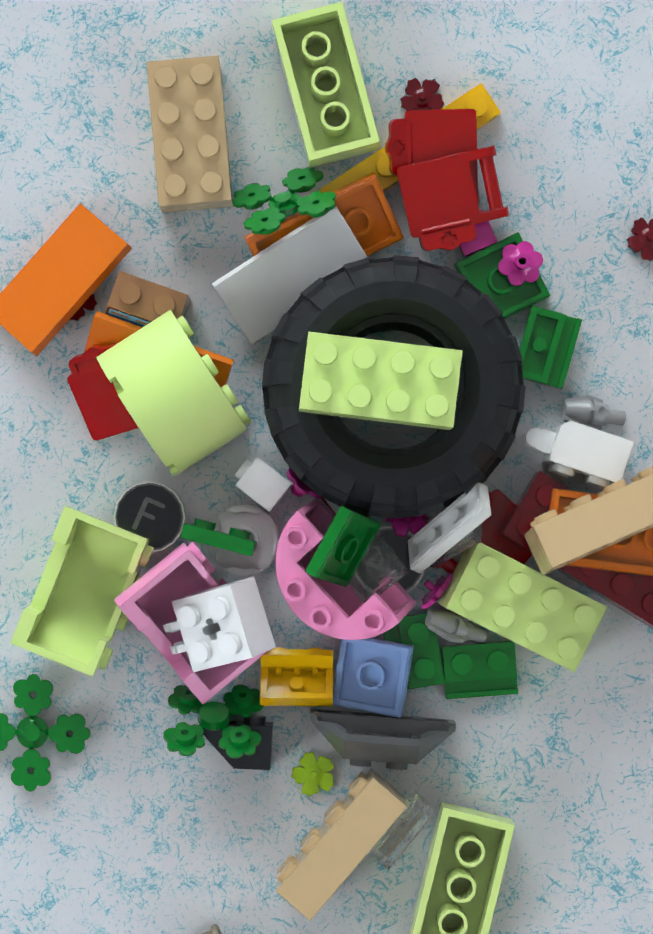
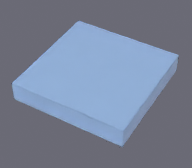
[333,637,414,718]

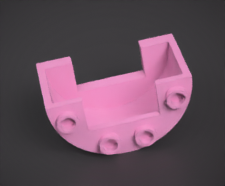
[275,497,417,640]
[114,542,267,704]

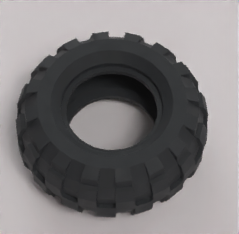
[262,255,526,519]

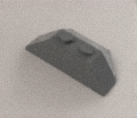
[310,708,456,770]

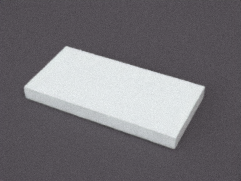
[212,206,368,344]

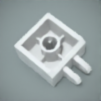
[522,420,634,489]
[163,576,276,672]

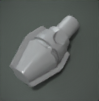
[562,395,626,430]
[425,609,488,643]

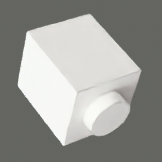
[235,457,292,512]

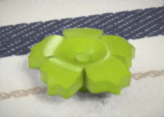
[291,751,334,797]

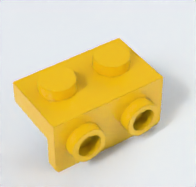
[260,647,333,706]

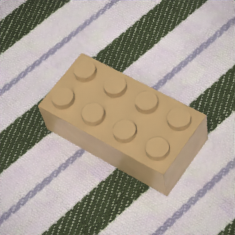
[146,55,234,213]
[524,466,653,576]
[276,768,407,921]

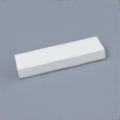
[408,483,491,573]

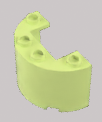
[96,310,252,477]
[10,506,154,677]

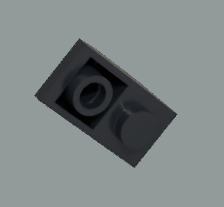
[199,715,273,770]

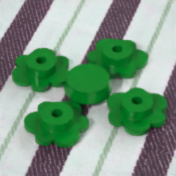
[232,167,336,235]
[0,674,91,792]
[163,684,264,758]

